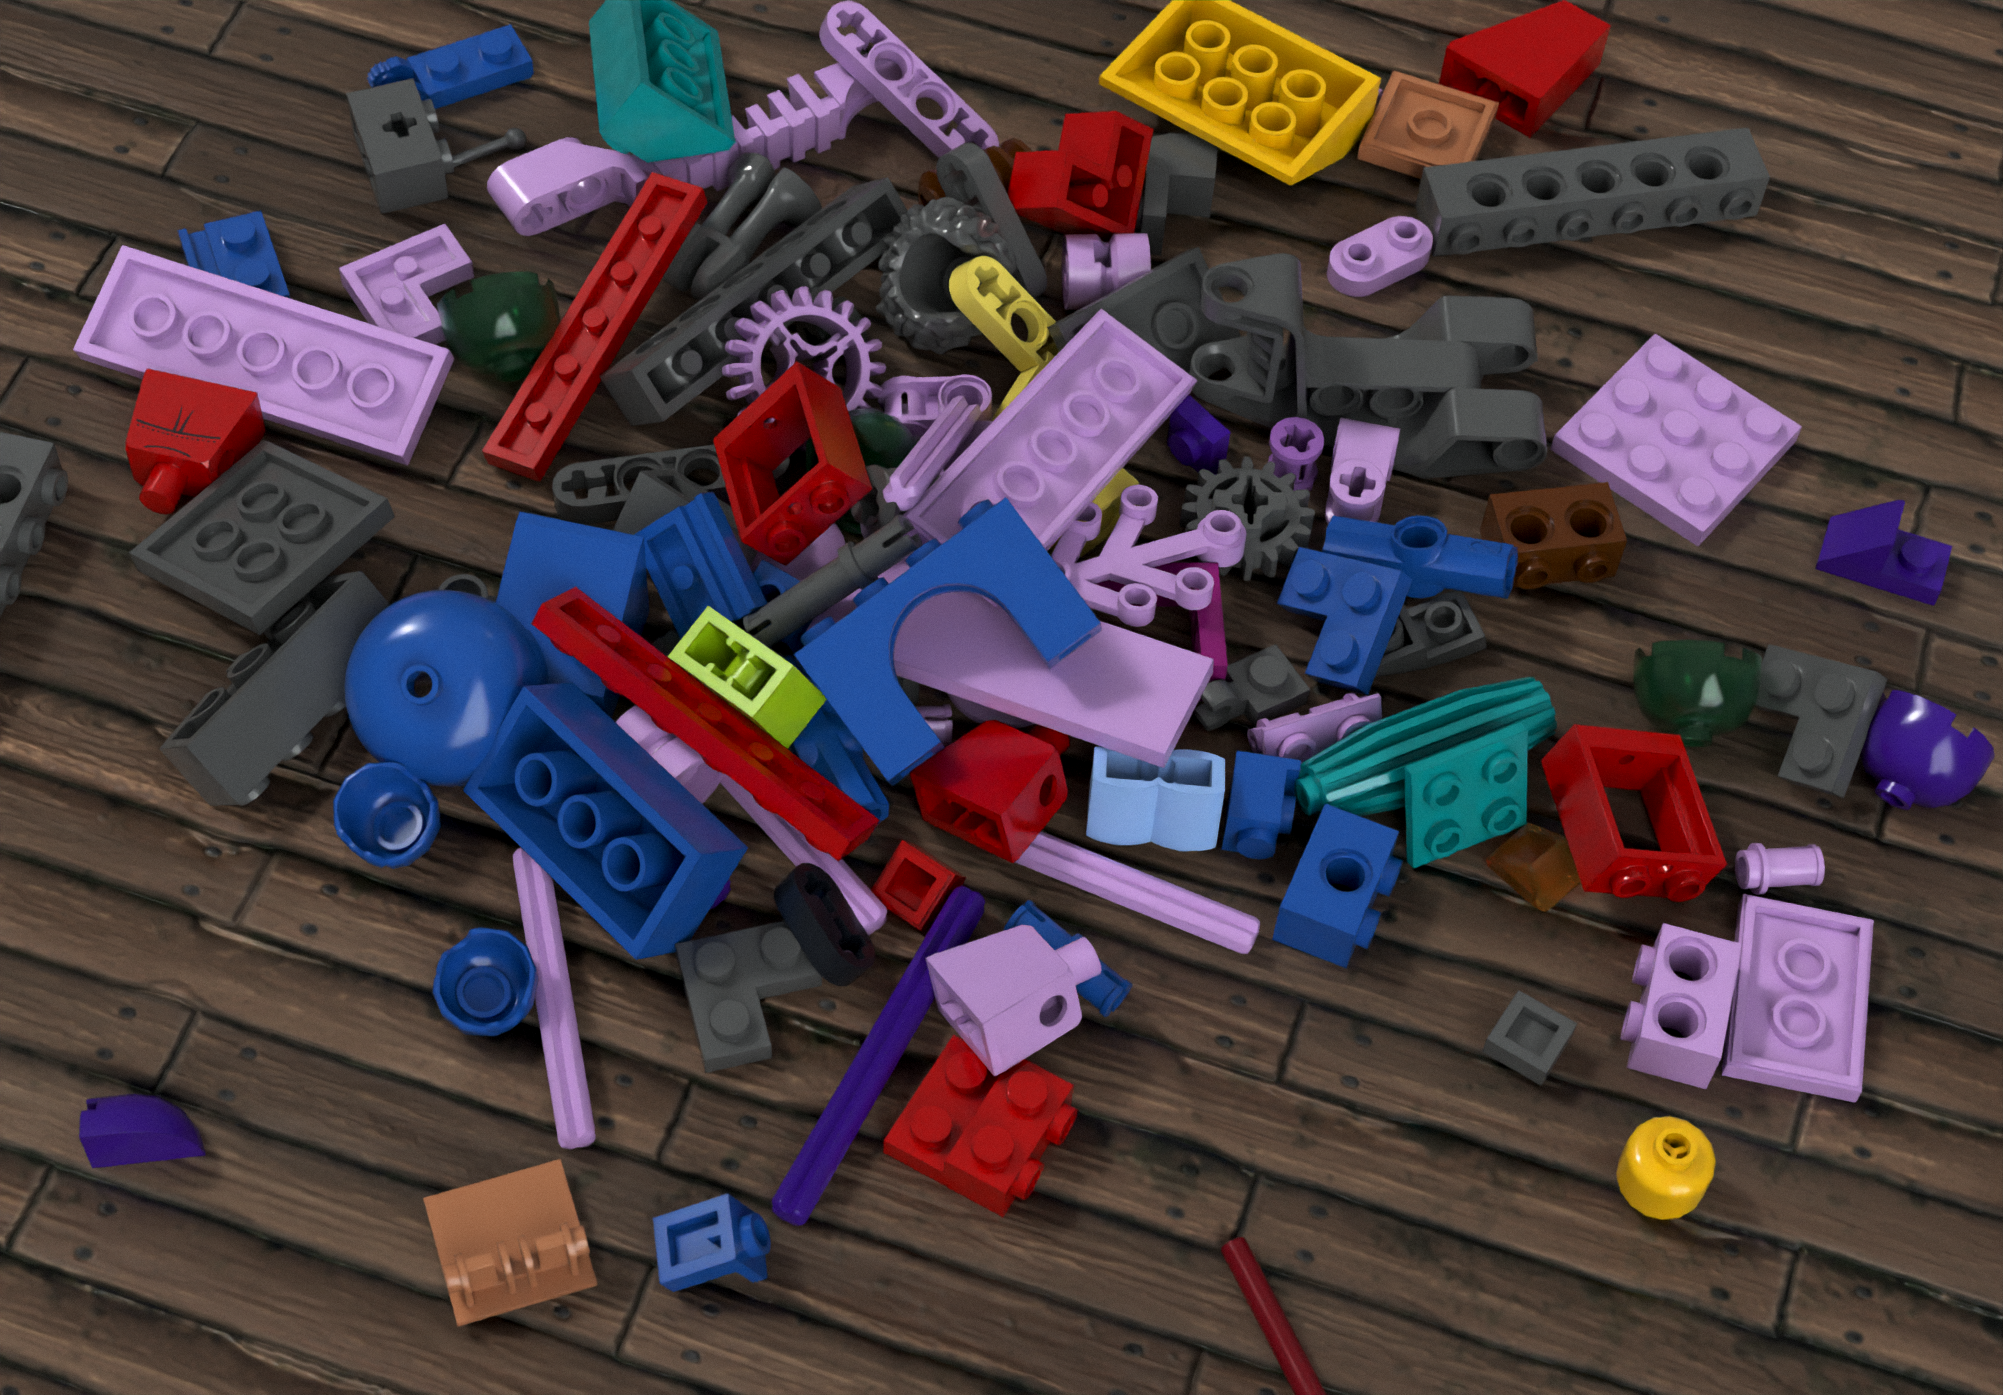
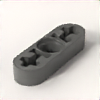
[936,142,1047,299]

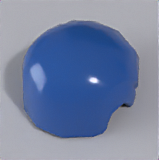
[333,762,441,869]
[432,927,539,1036]

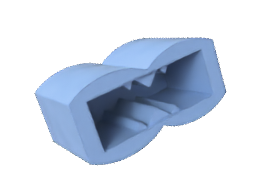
[1086,746,1225,852]

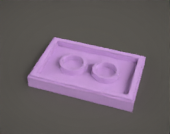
[1722,894,1874,1103]

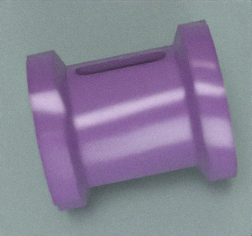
[1267,417,1324,491]

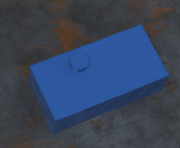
[463,682,748,960]

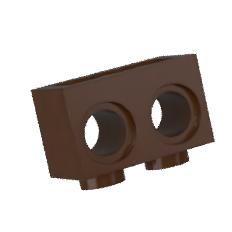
[1480,482,1627,589]

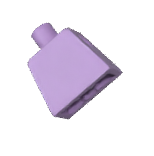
[926,925,1101,1076]

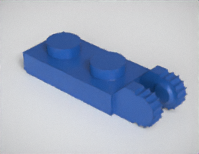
[367,24,534,109]

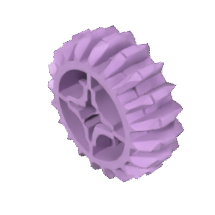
[722,287,886,452]

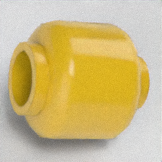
[1616,1116,1716,1220]

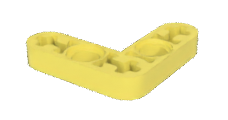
[949,256,1059,421]

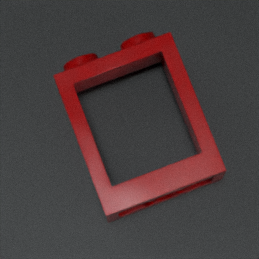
[713,362,872,566]
[1541,724,1727,902]

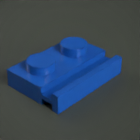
[178,210,290,298]
[634,492,767,639]

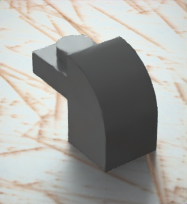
[1135,133,1217,256]

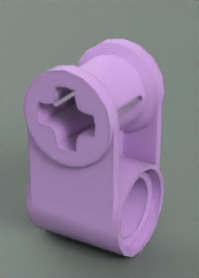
[878,374,993,457]
[1325,418,1400,524]

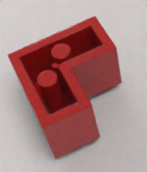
[1008,111,1154,242]

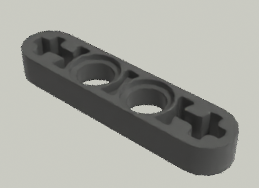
[552,444,790,525]

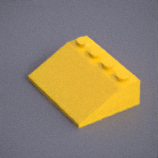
[1099,0,1381,186]

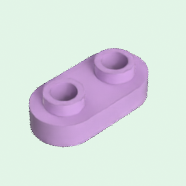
[1327,216,1433,297]

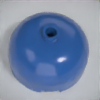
[344,590,548,787]

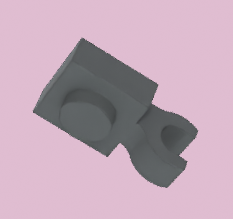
[1193,644,1310,731]

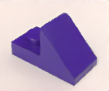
[1815,500,1952,606]

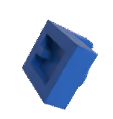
[653,1193,771,1292]

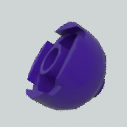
[1860,690,1995,810]

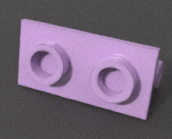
[1247,692,1382,770]

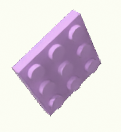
[1550,334,1802,546]

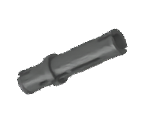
[743,514,923,649]

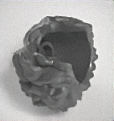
[875,197,1017,354]

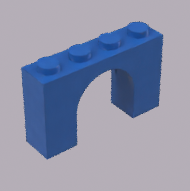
[794,497,1102,786]

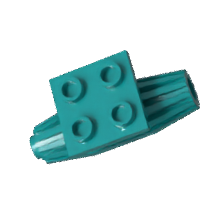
[1294,677,1557,869]

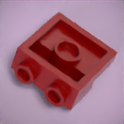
[883,1034,1078,1217]

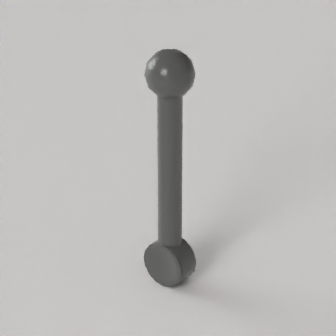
[452,128,527,167]

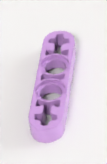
[819,1,999,158]

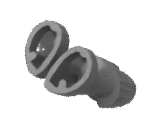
[662,153,822,301]

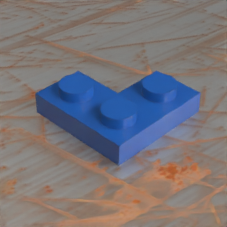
[1277,547,1413,695]

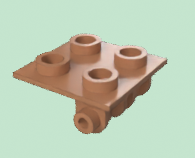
[423,1159,597,1327]

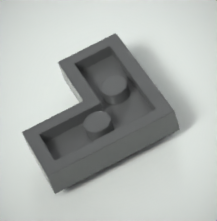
[1747,644,1888,798]
[675,920,822,1073]

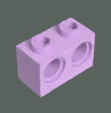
[1621,923,1742,1089]

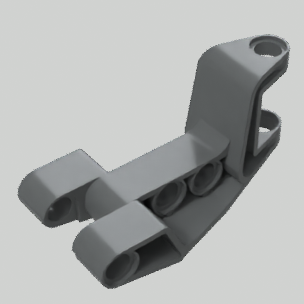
[1189,253,1547,479]

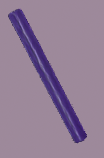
[772,886,985,1226]

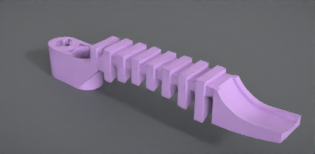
[487,53,902,236]

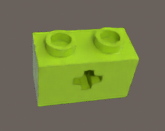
[667,606,827,749]

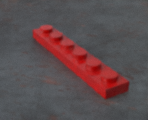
[482,172,708,482]
[531,587,879,861]

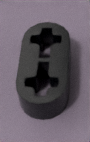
[774,863,876,986]

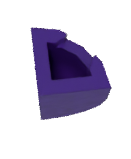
[79,1094,206,1168]

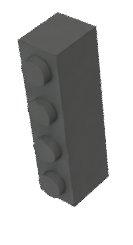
[159,571,390,806]

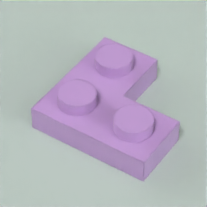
[339,224,474,345]

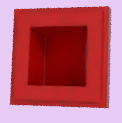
[871,840,966,931]

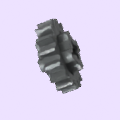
[1179,457,1315,581]

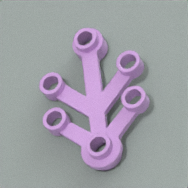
[1051,485,1246,627]

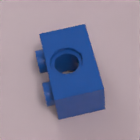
[1272,803,1403,968]

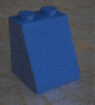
[496,511,650,718]

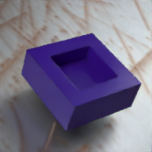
[1167,395,1231,475]

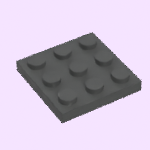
[129,439,395,635]

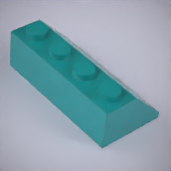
[589,0,736,163]

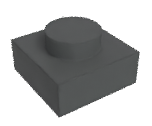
[1482,990,1578,1086]

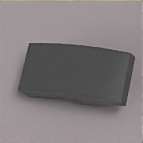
[1376,590,1487,676]

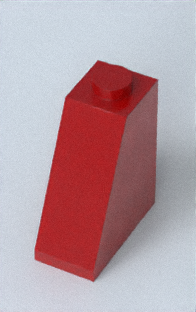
[1438,0,1611,138]

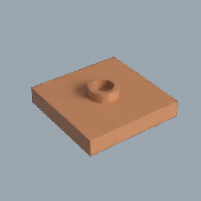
[1357,70,1499,179]

